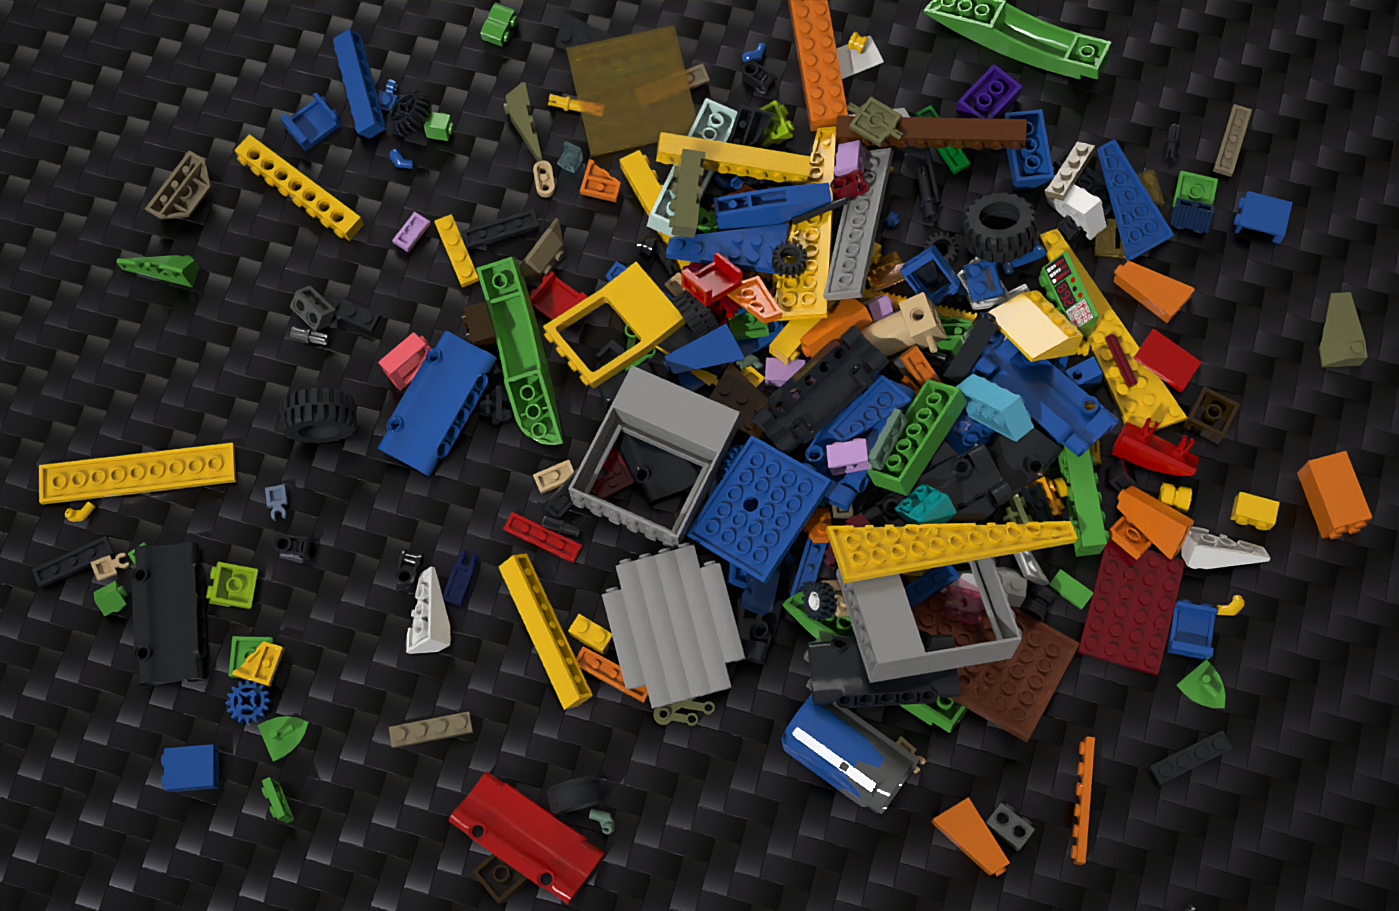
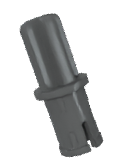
[290,326,330,345]

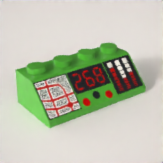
[1039,252,1099,337]

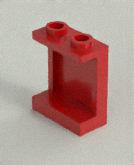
[681,252,742,307]
[529,271,588,331]

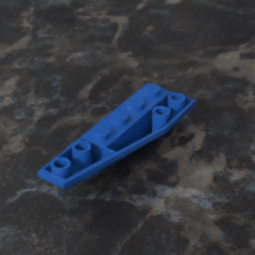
[713,183,832,232]

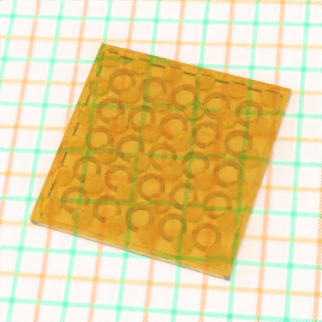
[566,25,696,156]

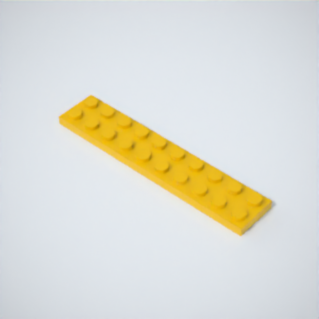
[39,443,236,505]

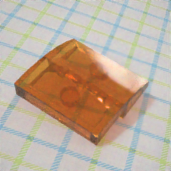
[867,251,906,293]

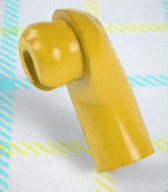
[65,502,96,522]
[1216,595,1245,616]

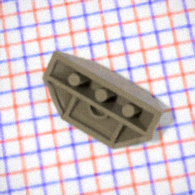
[145,151,211,219]
[519,218,565,283]

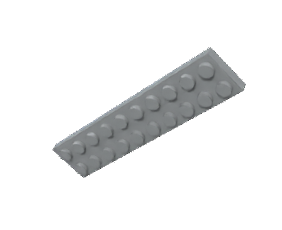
[823,148,893,301]

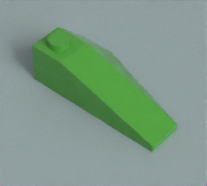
[116,255,200,287]

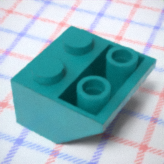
[894,483,957,525]

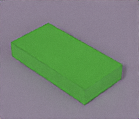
[1048,569,1093,610]

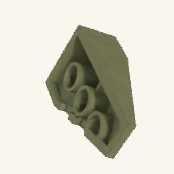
[503,82,542,162]
[1319,292,1368,367]

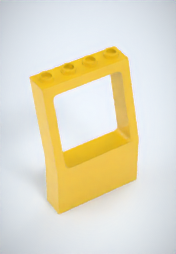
[543,262,685,389]

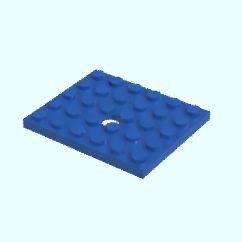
[685,435,833,584]

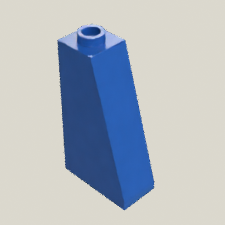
[663,323,745,374]

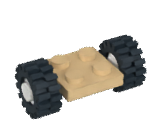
[802,580,849,620]

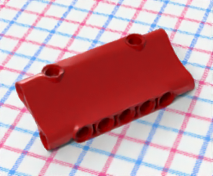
[449,772,605,905]

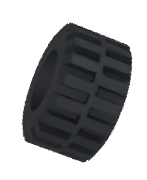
[673,290,719,337]

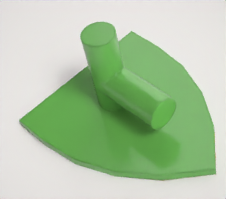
[1177,659,1226,709]
[258,716,309,762]

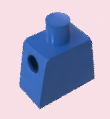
[1065,357,1103,390]

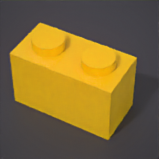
[1231,492,1280,530]
[568,614,614,656]

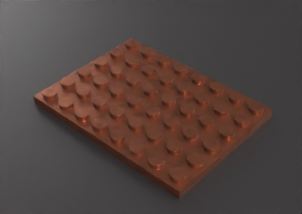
[911,567,1080,742]

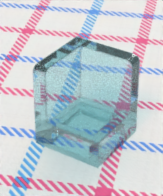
[557,141,583,173]

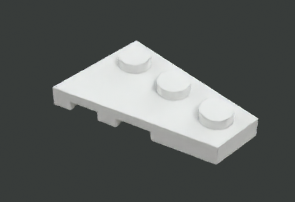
[1014,551,1049,586]

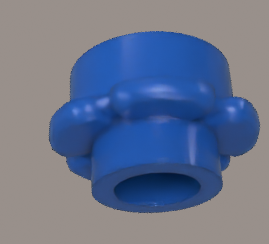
[883,211,899,229]

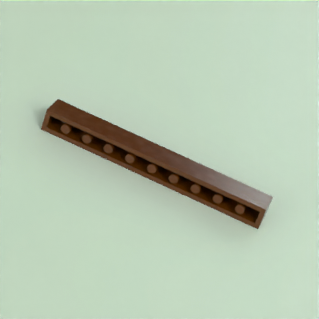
[836,116,1027,150]

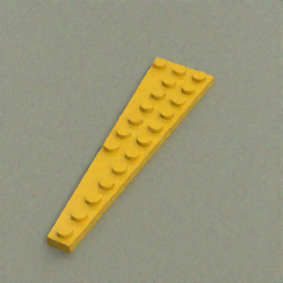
[773,126,837,321]
[1039,229,1187,431]
[826,521,1078,583]

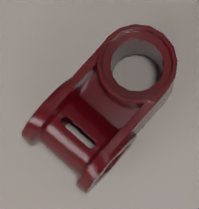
[830,170,869,201]

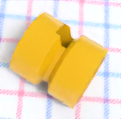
[1158,482,1192,513]

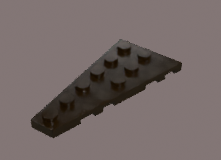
[709,362,811,463]

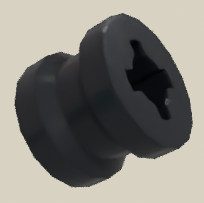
[637,234,658,257]

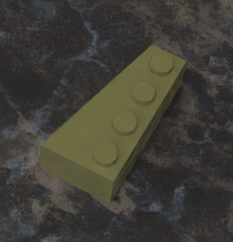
[669,149,706,238]

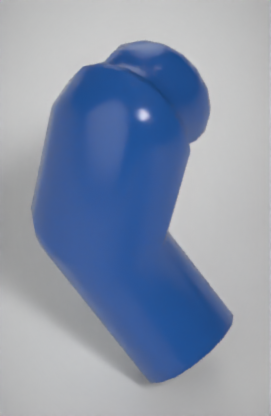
[742,43,767,62]
[389,148,414,169]

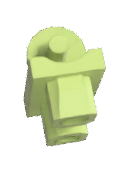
[1003,494,1033,524]

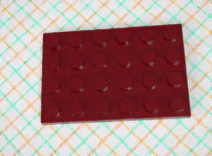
[1077,539,1185,676]

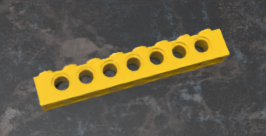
[235,134,364,241]

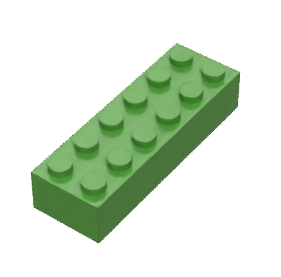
[867,379,967,496]
[1056,442,1109,557]

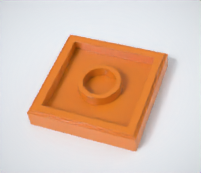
[1108,515,1153,560]

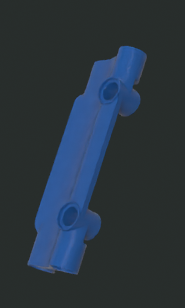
[378,331,497,477]
[975,338,1119,457]

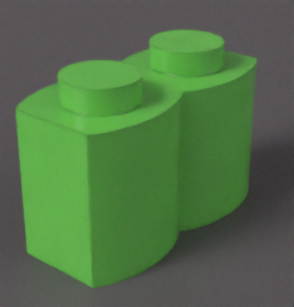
[481,3,518,46]

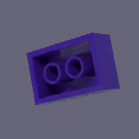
[956,64,1023,119]

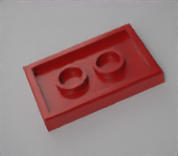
[1132,329,1201,392]

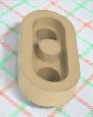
[533,161,555,197]

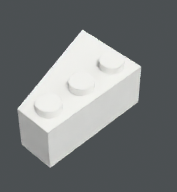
[1045,184,1107,240]

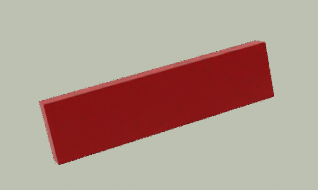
[503,512,583,564]

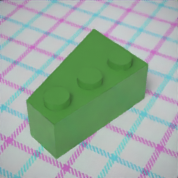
[917,313,973,352]

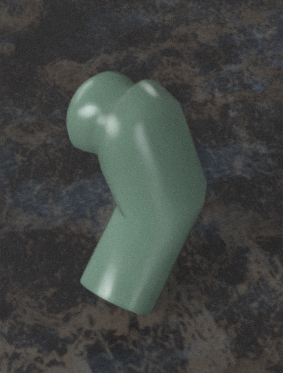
[736,354,763,371]
[589,808,615,834]

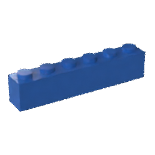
[333,29,386,139]

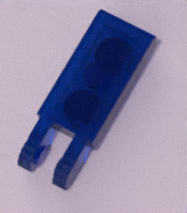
[442,549,479,607]

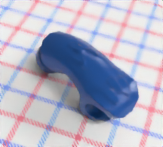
[713,173,746,190]

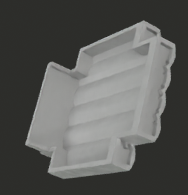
[602,543,746,709]

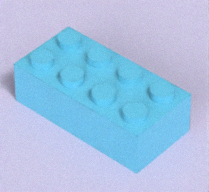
[956,374,1034,442]

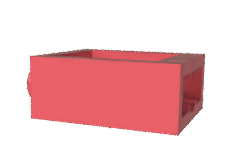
[378,332,431,391]

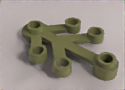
[653,697,715,726]

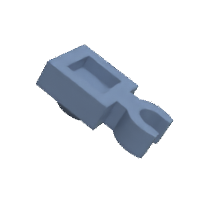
[265,484,288,521]

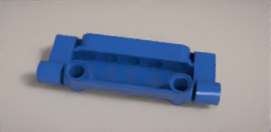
[803,373,915,511]

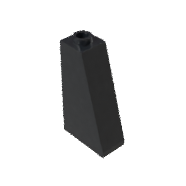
[941,312,998,384]

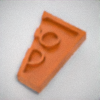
[727,276,782,324]

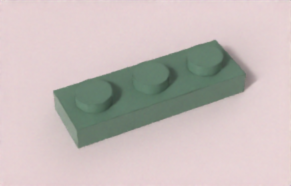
[868,409,908,470]

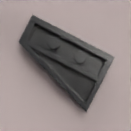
[727,104,780,148]

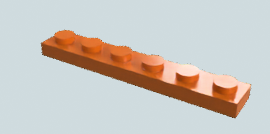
[1071,737,1095,865]

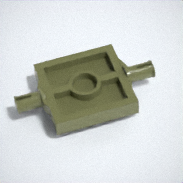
[847,97,904,147]

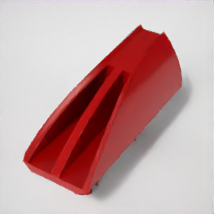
[1111,418,1199,476]

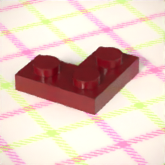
[592,449,635,500]

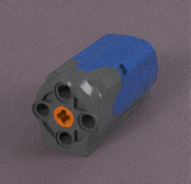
[781,694,920,814]

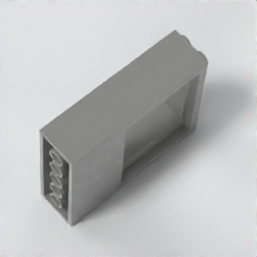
[568,366,740,549]
[836,557,1022,683]

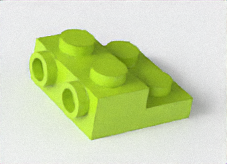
[760,100,795,149]
[206,562,258,609]

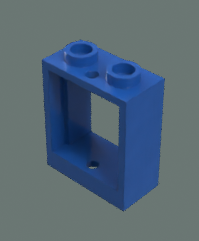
[900,245,961,306]

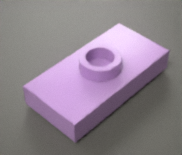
[392,212,431,252]

